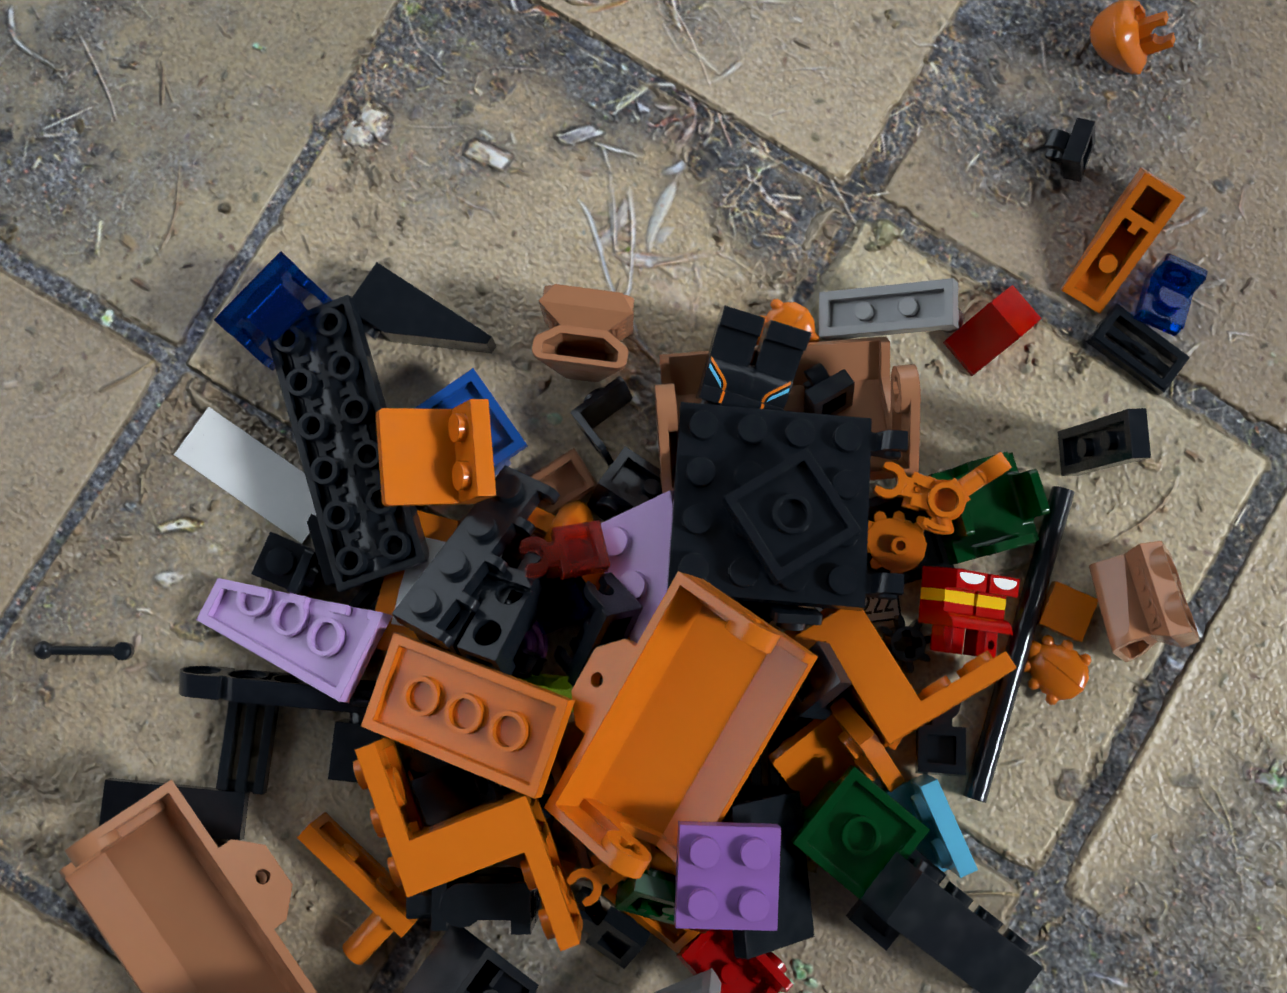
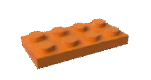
[361,633,575,799]

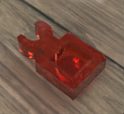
[519,520,611,579]

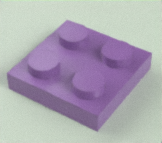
[674,821,781,931]

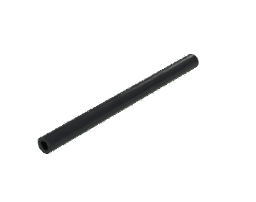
[963,486,1075,803]

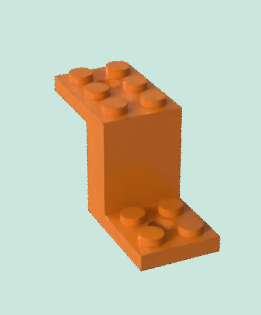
[784,608,1017,748]
[353,737,583,952]

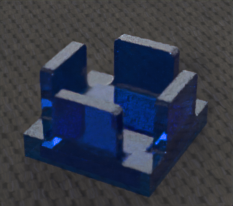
[214,251,332,371]

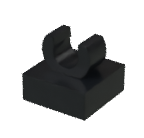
[1044,118,1096,182]
[803,363,855,415]

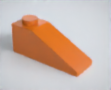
[1061,167,1185,314]

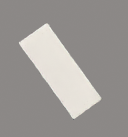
[174,407,316,544]

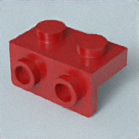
[676,929,793,993]

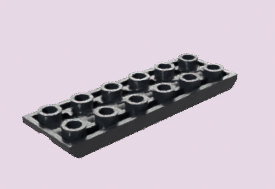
[264,295,429,592]

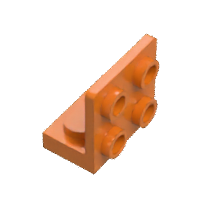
[376,399,496,507]
[768,697,905,806]

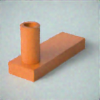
[297,812,418,965]

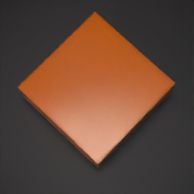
[1037,581,1098,642]

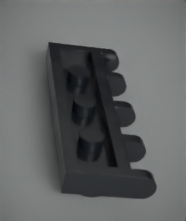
[392,465,560,649]

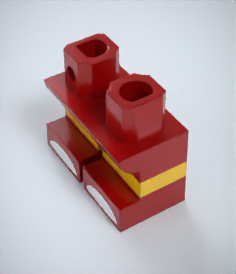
[918,566,1020,658]

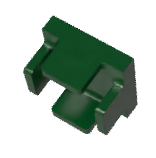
[928,451,1050,565]
[790,765,930,903]

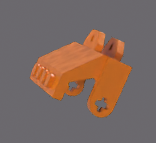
[544,571,818,879]

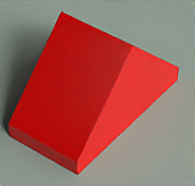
[943,285,1042,376]

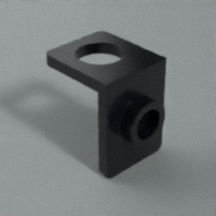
[570,376,633,466]
[410,764,504,827]

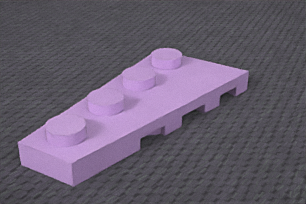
[588,490,673,643]
[196,578,392,703]

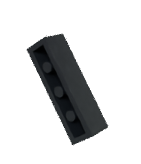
[861,852,1043,993]

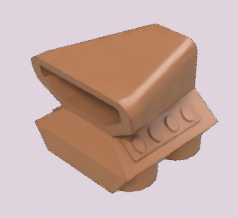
[532,284,635,382]
[1089,541,1200,662]

